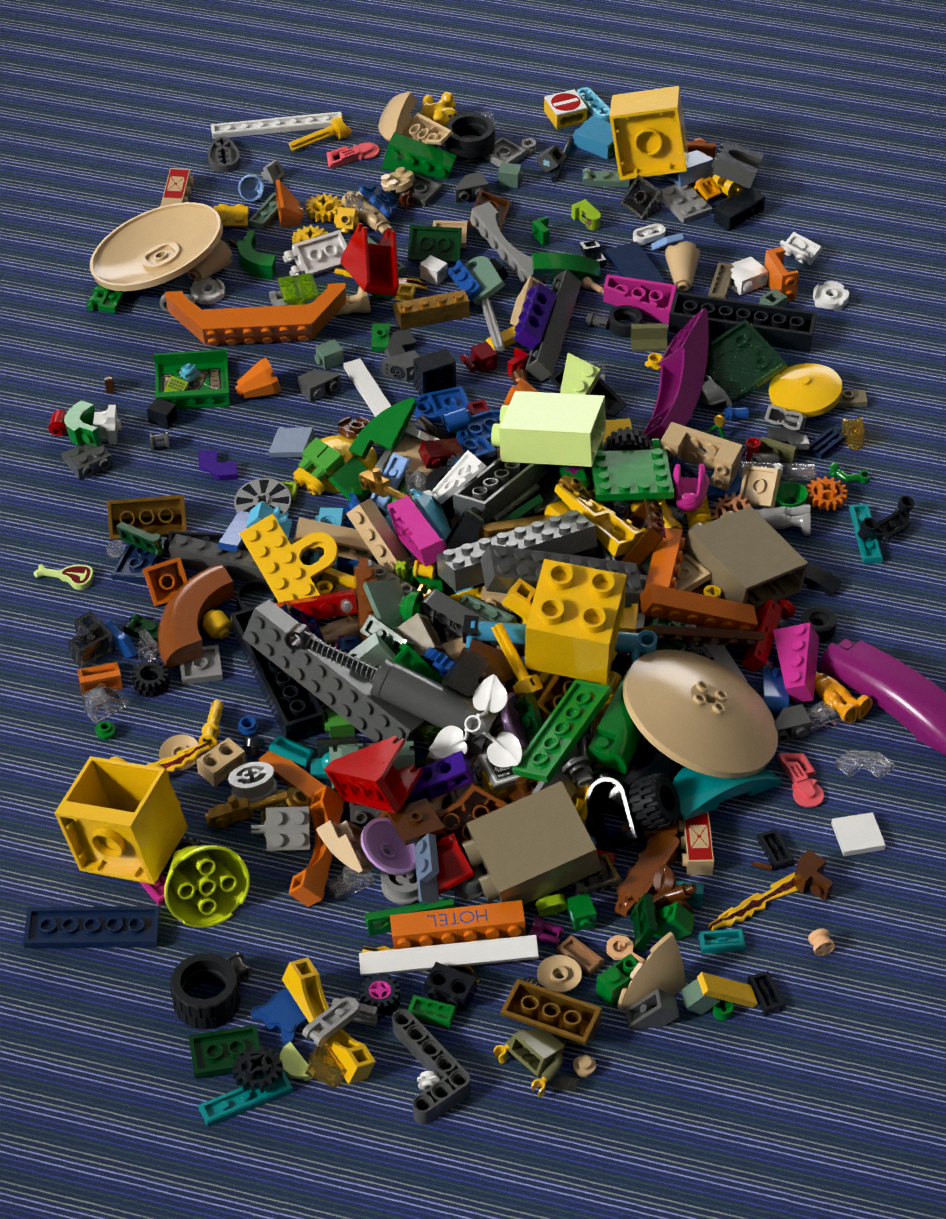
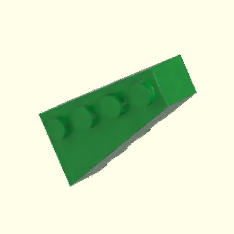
[381,132,457,180]

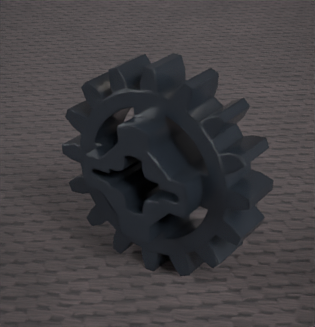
[232,1046,283,1094]

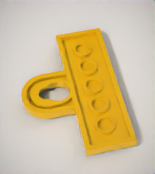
[239,513,338,624]

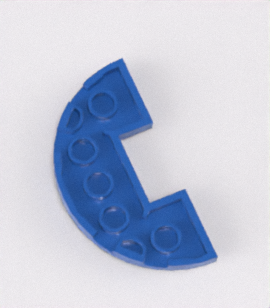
[456,409,501,461]

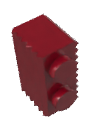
[418,438,463,469]

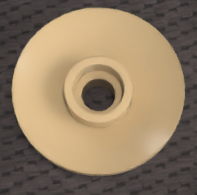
[159,734,201,771]
[537,955,582,993]

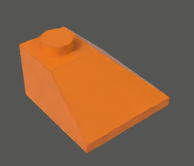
[276,179,304,228]
[142,557,187,607]

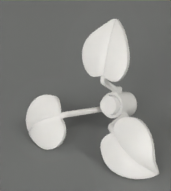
[429,674,522,768]

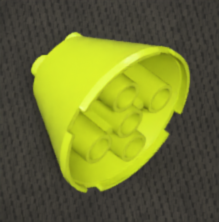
[164,845,250,928]

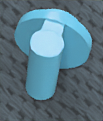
[179,363,201,384]

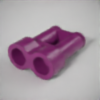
[529,916,564,946]

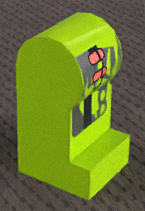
[571,199,601,230]

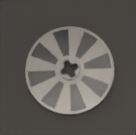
[234,478,292,514]

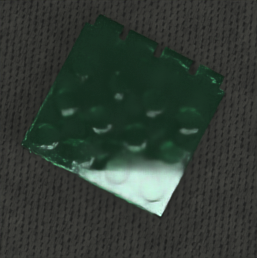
[704,319,788,404]

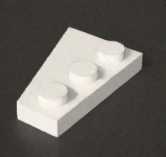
[431,450,487,504]

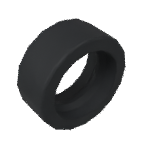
[608,305,643,337]

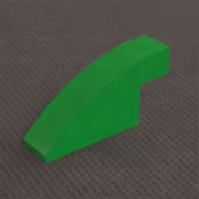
[531,252,601,282]
[349,397,418,460]

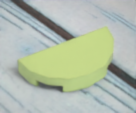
[280,1042,315,1081]

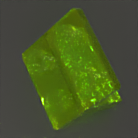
[277,273,319,305]

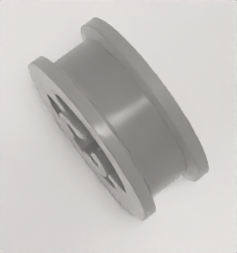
[228,762,278,803]
[381,868,419,905]

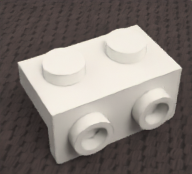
[780,232,822,265]

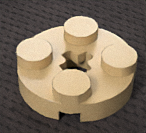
[381,167,415,193]

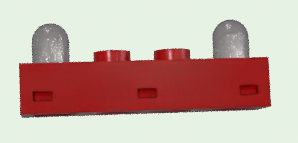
[275,589,358,623]
[741,599,787,673]

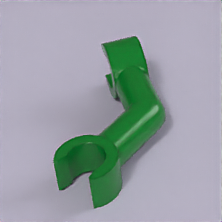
[827,462,870,484]

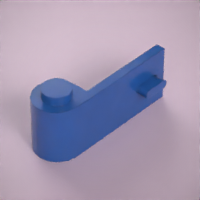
[436,403,472,432]
[762,668,789,715]

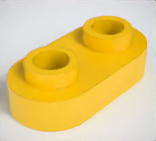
[293,467,326,496]

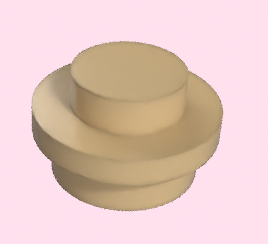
[573,1055,596,1077]

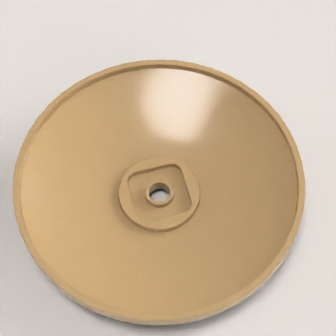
[90,202,223,291]
[623,650,778,779]

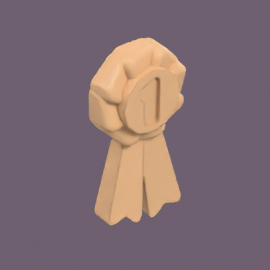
[606,935,646,964]

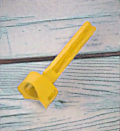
[289,114,352,151]
[491,623,543,698]

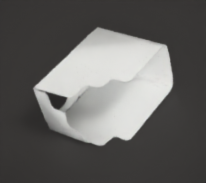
[731,257,769,295]

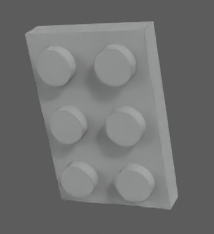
[657,184,713,224]

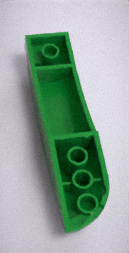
[588,639,678,774]

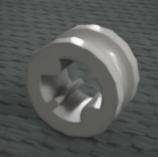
[521,138,536,154]

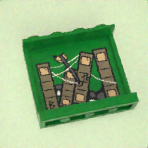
[154,349,230,410]

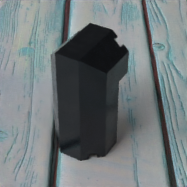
[599,742,682,821]

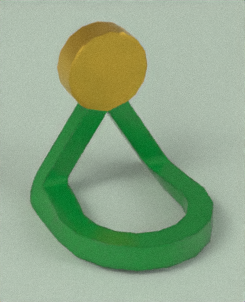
[704,415,726,439]

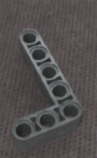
[420,589,500,648]
[392,1009,470,1125]

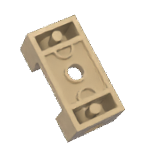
[660,422,742,491]

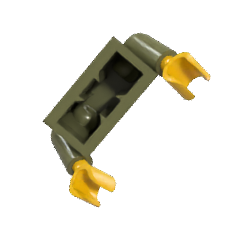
[493,1028,566,1097]

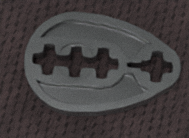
[208,137,240,173]

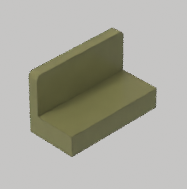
[631,323,668,352]
[760,436,800,465]

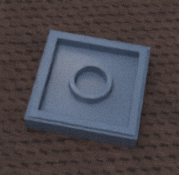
[268,427,314,458]

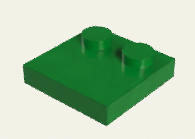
[328,455,371,502]

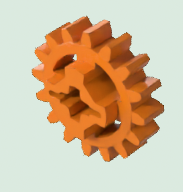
[807,476,848,511]

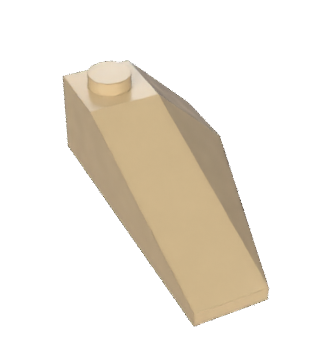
[401,113,453,145]

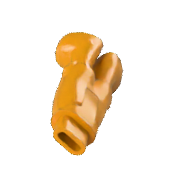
[815,671,873,724]

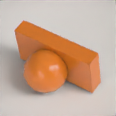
[687,138,716,159]

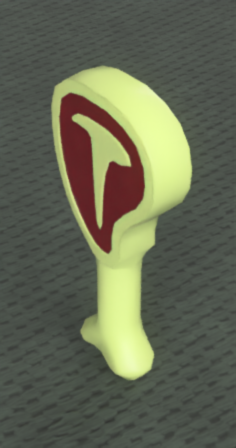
[34,564,93,590]

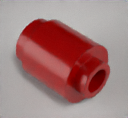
[48,409,67,436]

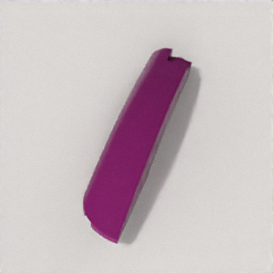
[643,308,709,447]
[820,639,946,755]

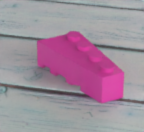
[603,274,677,325]
[387,496,447,567]
[773,623,819,703]

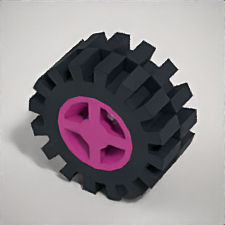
[360,973,400,1017]

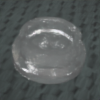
[106,540,125,558]

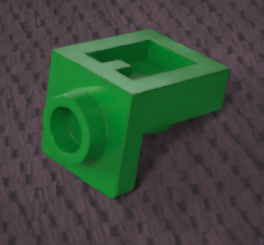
[532,216,550,246]

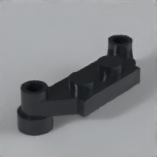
[858,495,915,543]

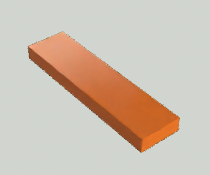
[259,751,325,802]

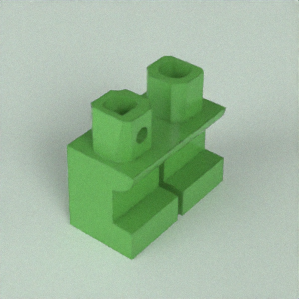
[298,438,345,481]

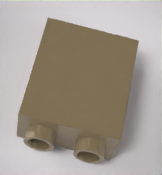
[684,506,808,610]
[462,781,602,905]

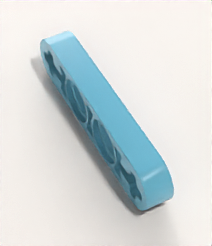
[577,87,610,122]

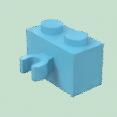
[246,501,292,538]

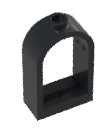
[436,507,484,566]
[586,773,645,852]

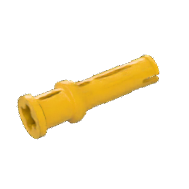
[199,700,224,750]

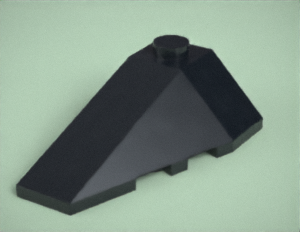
[549,355,627,417]

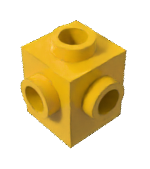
[334,207,360,234]

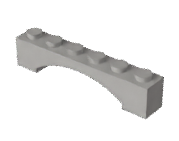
[470,202,546,284]

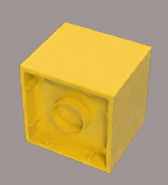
[609,86,688,180]
[525,559,627,684]
[54,756,188,885]

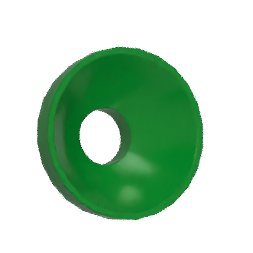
[775,482,808,508]
[399,590,424,622]

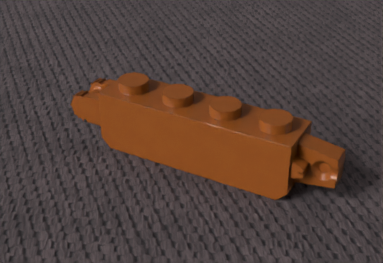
[354,558,376,643]
[615,823,680,917]

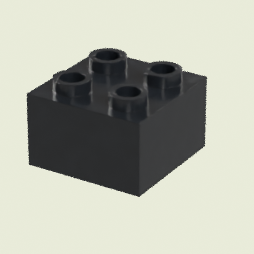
[413,348,456,395]

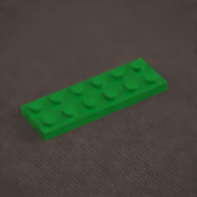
[512,679,613,783]

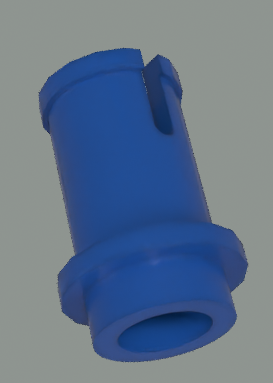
[724,406,749,421]

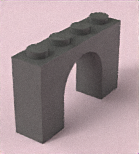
[711,140,764,188]

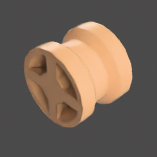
[808,928,835,956]

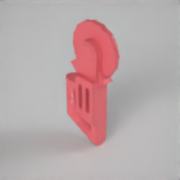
[327,142,380,169]
[777,753,824,808]

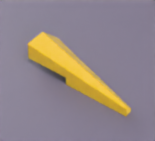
[554,483,647,557]

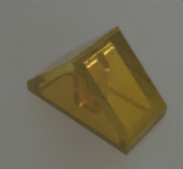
[305,1043,347,1088]

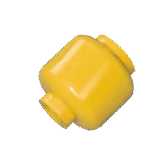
[202,609,231,639]

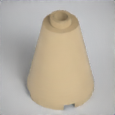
[187,239,233,282]
[665,241,700,291]

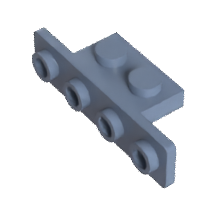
[414,833,439,904]

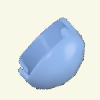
[238,174,264,202]

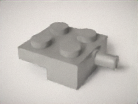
[251,806,310,851]

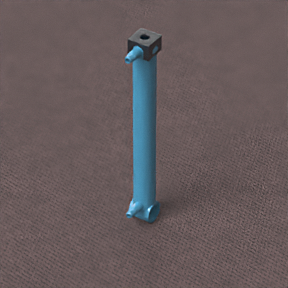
[462,615,658,666]

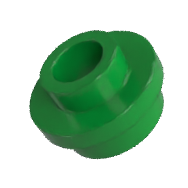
[95,721,116,740]

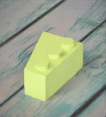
[560,353,600,395]

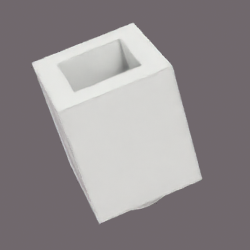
[419,255,447,286]

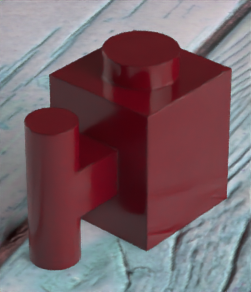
[460,341,497,373]

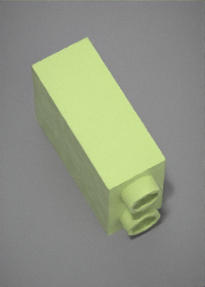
[491,391,606,467]

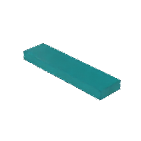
[849,504,883,564]
[198,1070,293,1127]

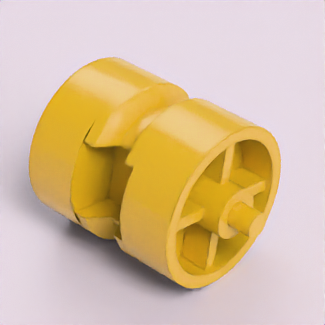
[712,175,743,197]

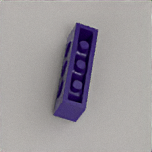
[513,282,557,350]
[403,751,475,805]

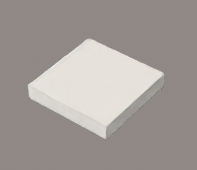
[831,812,886,856]

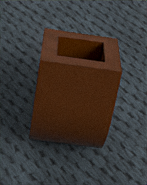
[794,849,834,901]

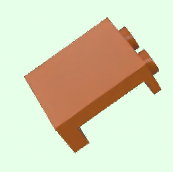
[764,247,799,302]

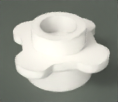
[417,1071,440,1090]

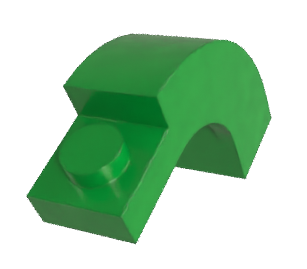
[237,230,276,280]
[64,400,102,447]

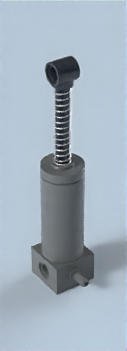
[284,623,501,756]

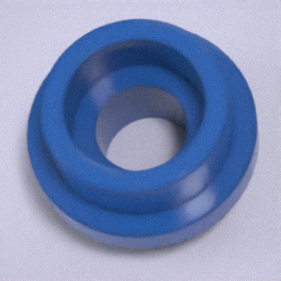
[238,716,258,736]

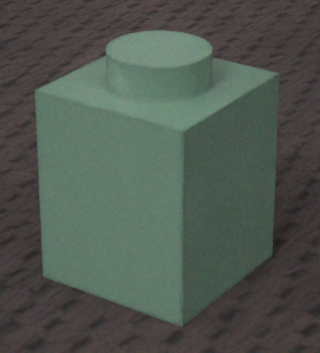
[498,162,524,188]
[314,339,344,370]
[681,979,721,1015]

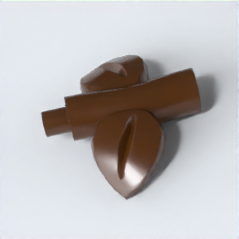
[653,864,697,914]

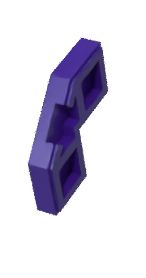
[198,450,238,480]

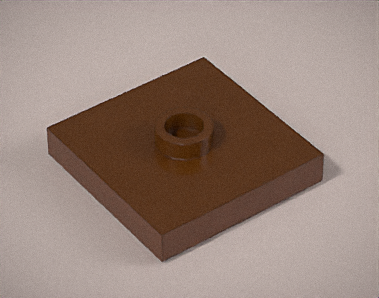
[387,798,445,846]

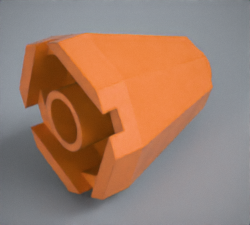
[235,358,282,398]

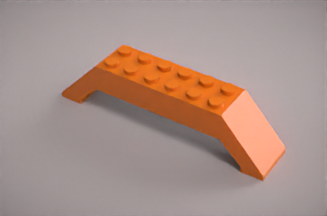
[165,283,346,346]

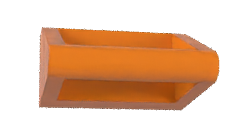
[77,662,123,696]

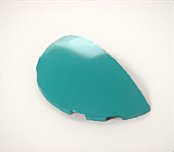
[673,766,783,821]

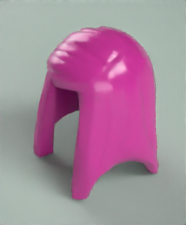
[672,464,709,513]

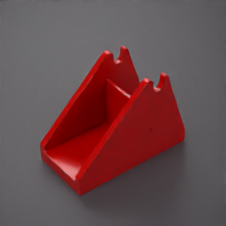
[340,223,399,296]
[324,736,423,814]

